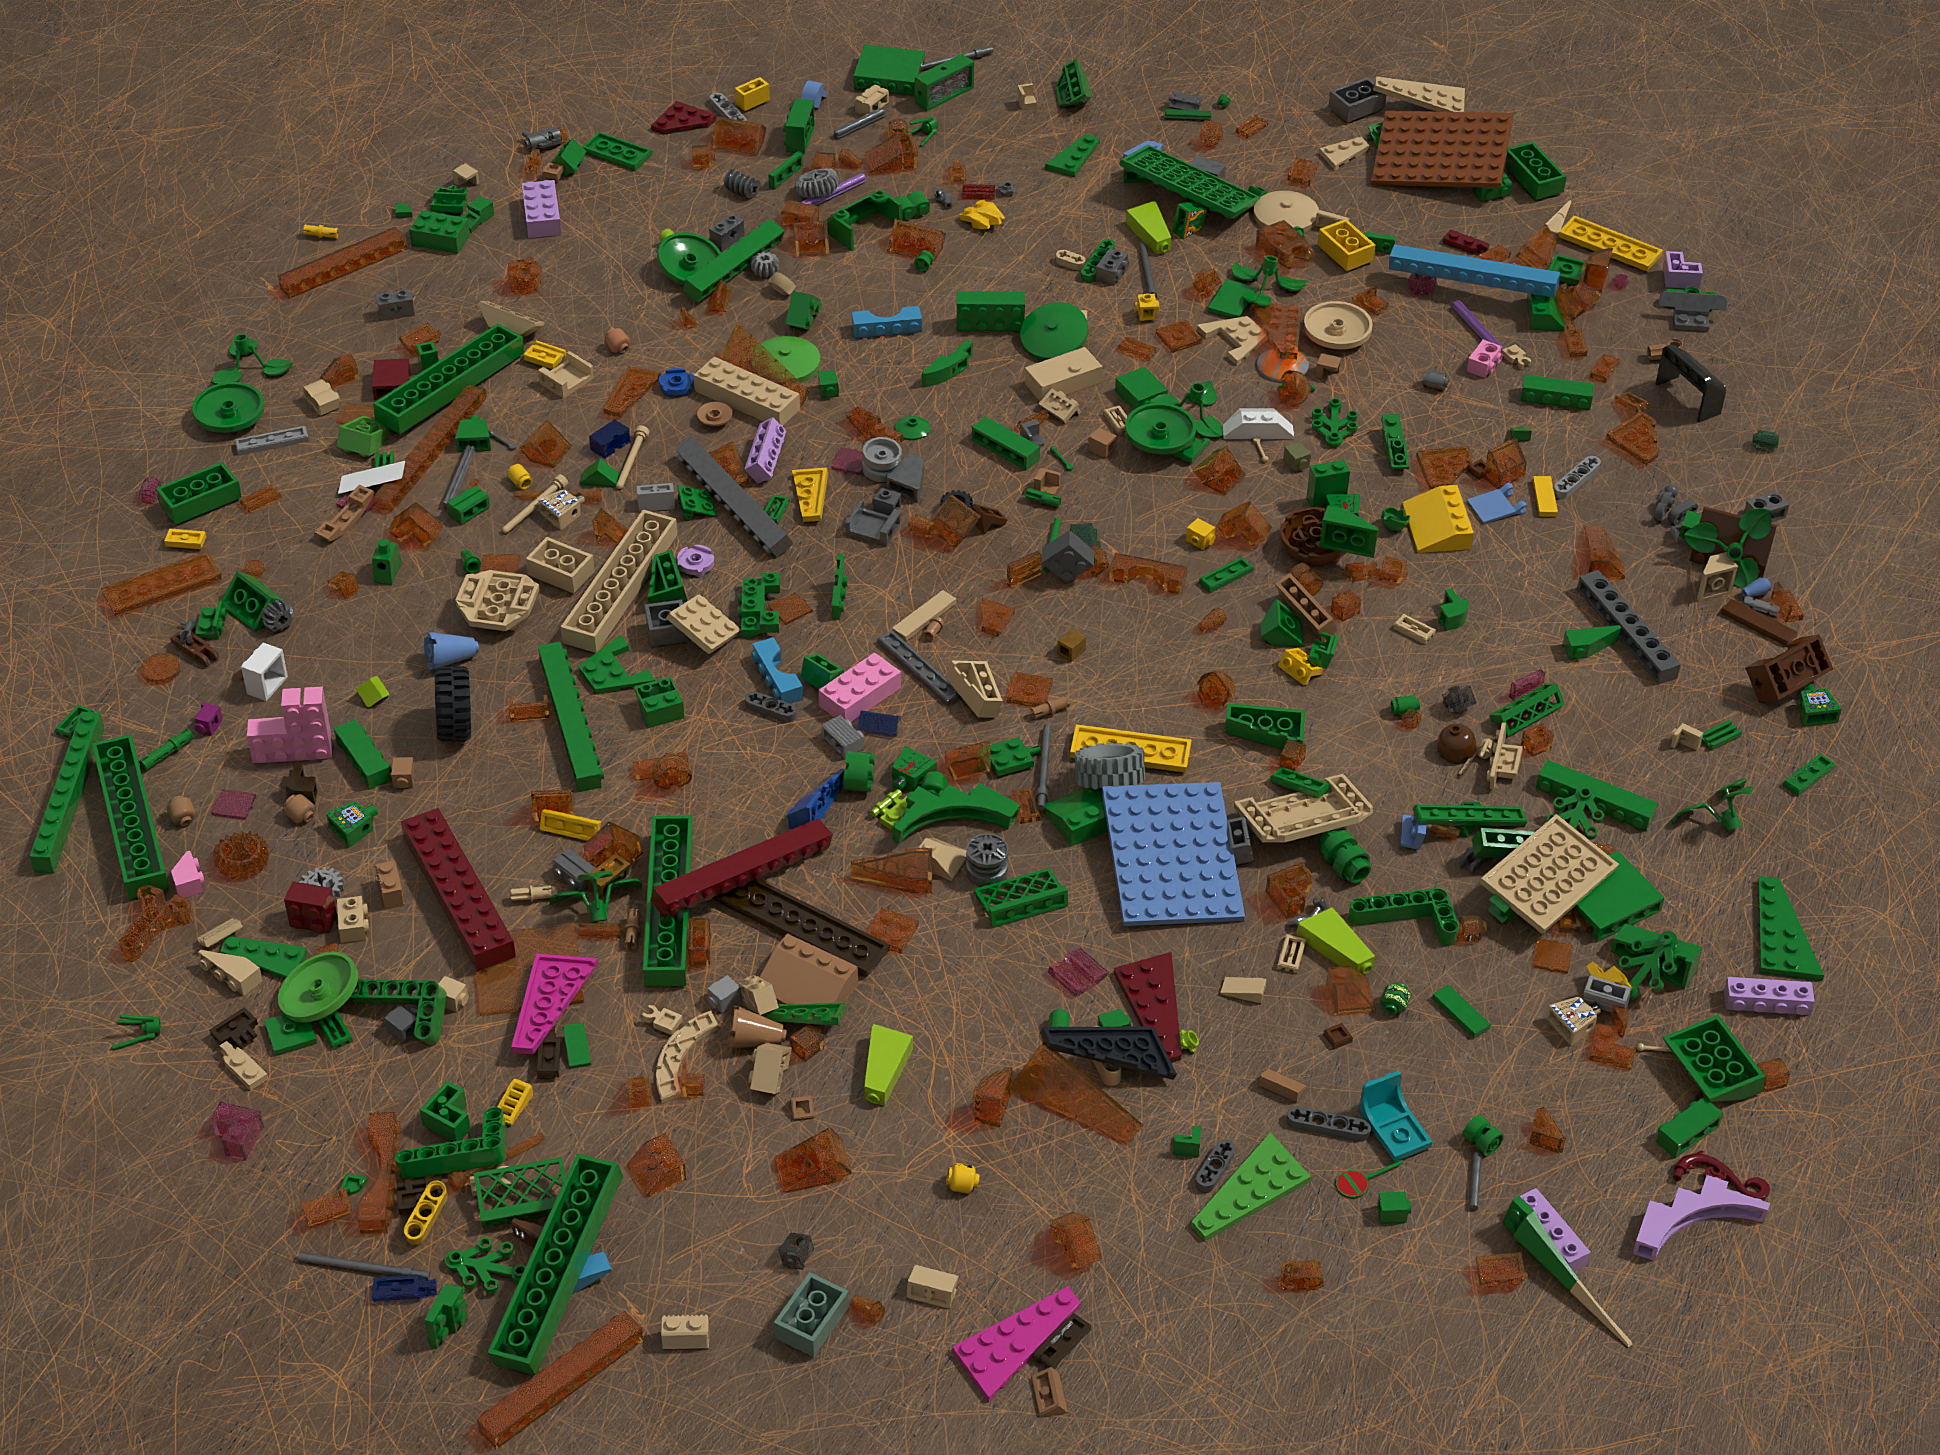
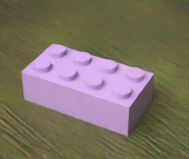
[522,180,561,238]

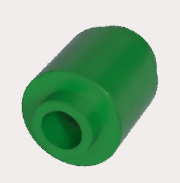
[1390,695,1420,716]
[1049,1009,1070,1027]

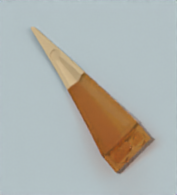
[1516,200,1571,270]

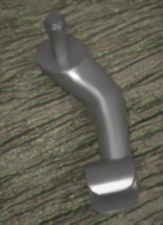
[180,620,196,643]
[1287,897,1328,927]

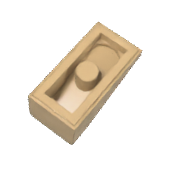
[1220,977,1267,1003]

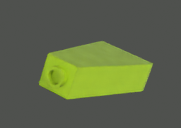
[1126,201,1171,255]
[1297,907,1375,977]
[865,1024,913,1106]

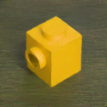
[1186,518,1216,550]

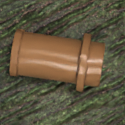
[923,616,944,640]

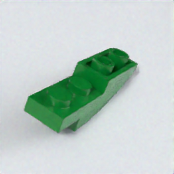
[921,339,973,387]
[1381,414,1409,469]

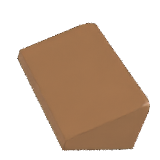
[1258,1069,1306,1102]
[1031,1367,1067,1417]

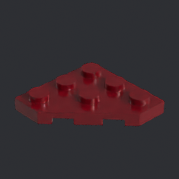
[651,101,717,135]

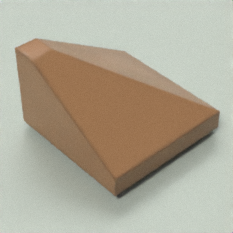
[790,1095,815,1120]

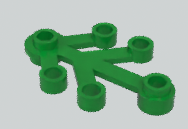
[1311,398,1358,448]
[1547,785,1604,840]
[1619,931,1678,1001]
[445,1237,526,1294]

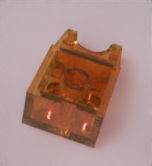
[1256,220,1314,269]

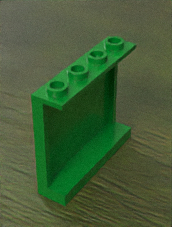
[853,44,925,96]
[1574,851,1665,942]

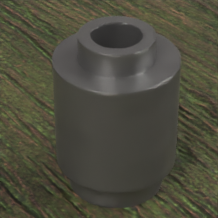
[1423,370,1449,390]

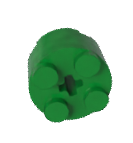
[843,751,875,792]

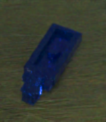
[372,1275,437,1302]

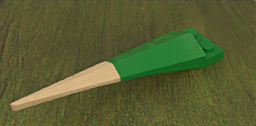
[1502,1195,1632,1347]

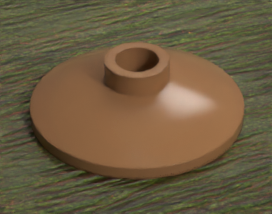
[697,402,732,426]

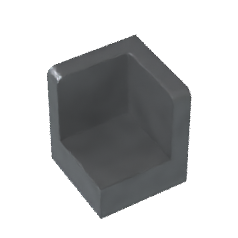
[1020,419,1044,447]

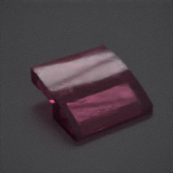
[1048,948,1109,997]

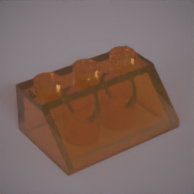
[710,116,766,156]
[886,219,946,263]

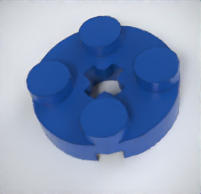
[659,368,694,397]

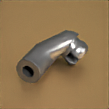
[934,189,953,209]

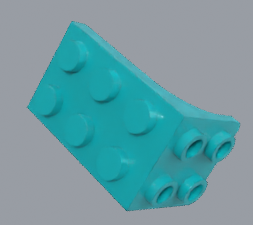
[1358,1071,1433,1162]

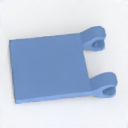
[1467,483,1527,525]

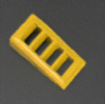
[497,1078,533,1126]

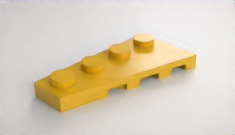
[792,467,828,522]

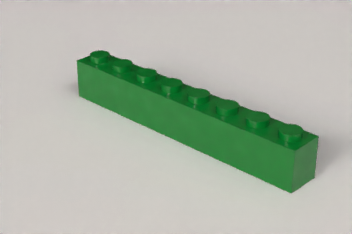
[683,219,785,303]

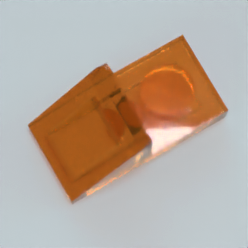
[1352,285,1389,315]
[592,508,628,545]
[627,1075,652,1108]
[1530,1107,1566,1153]

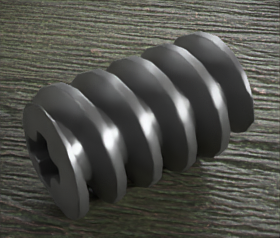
[724,169,761,199]

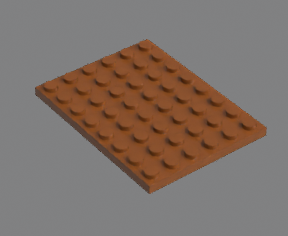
[1371,111,1513,188]

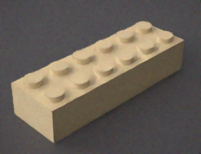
[694,357,800,426]

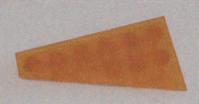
[1251,303,1302,359]
[719,322,810,407]

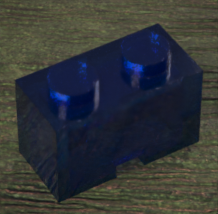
[589,419,631,459]

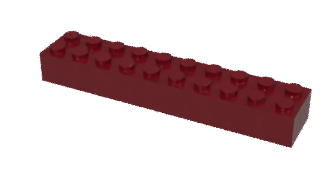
[401,808,516,972]

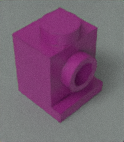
[194,702,223,736]

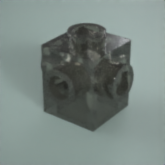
[1442,685,1476,714]

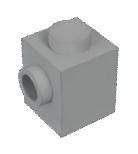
[708,975,742,1013]

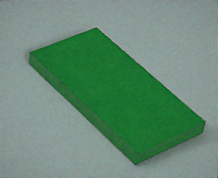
[582,132,653,171]

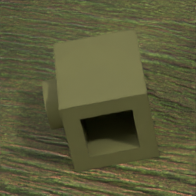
[1283,441,1311,472]

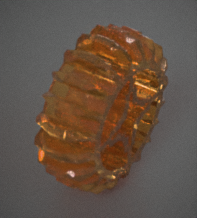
[213,831,269,880]

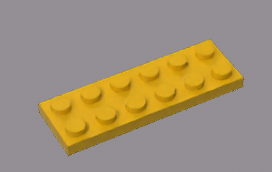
[1558,216,1663,272]
[1070,724,1192,773]

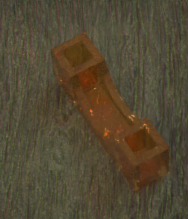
[1109,552,1187,595]

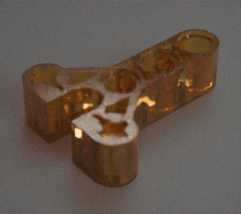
[119,885,194,962]

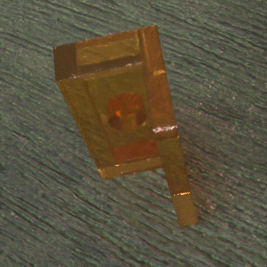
[1771,582,1804,623]

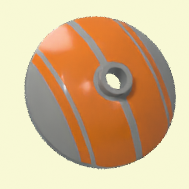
[1257,347,1309,383]

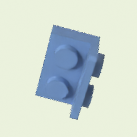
[1400,812,1426,850]

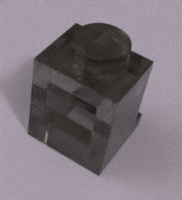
[778,1233,814,1270]

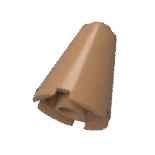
[727,1006,786,1049]

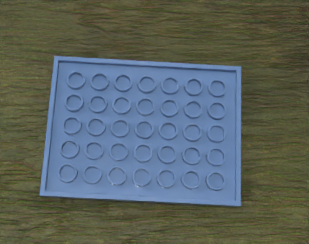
[1102,782,1245,926]

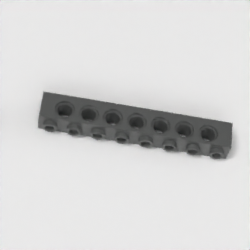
[1577,570,1681,685]

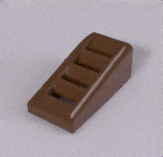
[511,1218,544,1248]

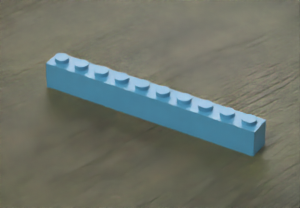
[1389,244,1560,298]

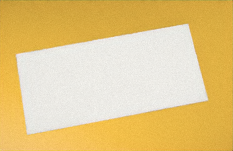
[338,461,405,494]

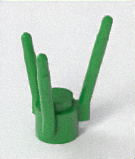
[906,116,938,147]
[111,1014,161,1050]

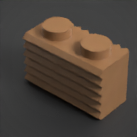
[375,860,405,909]

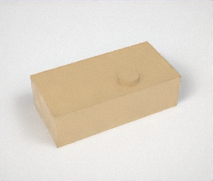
[1024,347,1102,401]

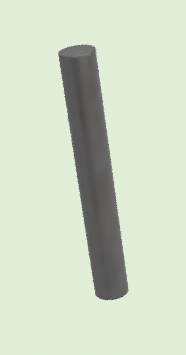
[1469,1152,1482,1211]

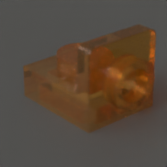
[327,571,360,598]

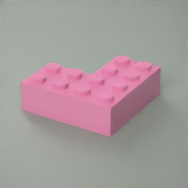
[247,686,333,764]

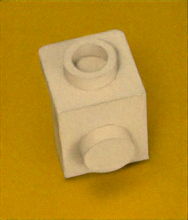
[1670,723,1703,751]

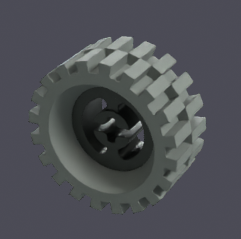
[1075,743,1145,789]

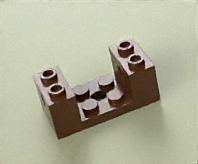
[1745,635,1833,702]

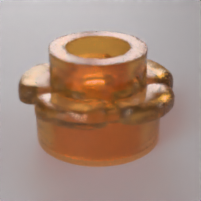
[1402,709,1421,728]

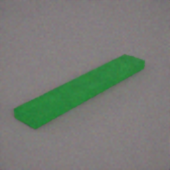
[1412,804,1527,826]

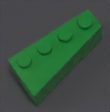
[1225,703,1305,755]

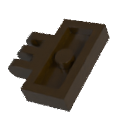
[209,1007,258,1048]

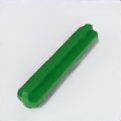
[1165,109,1211,120]

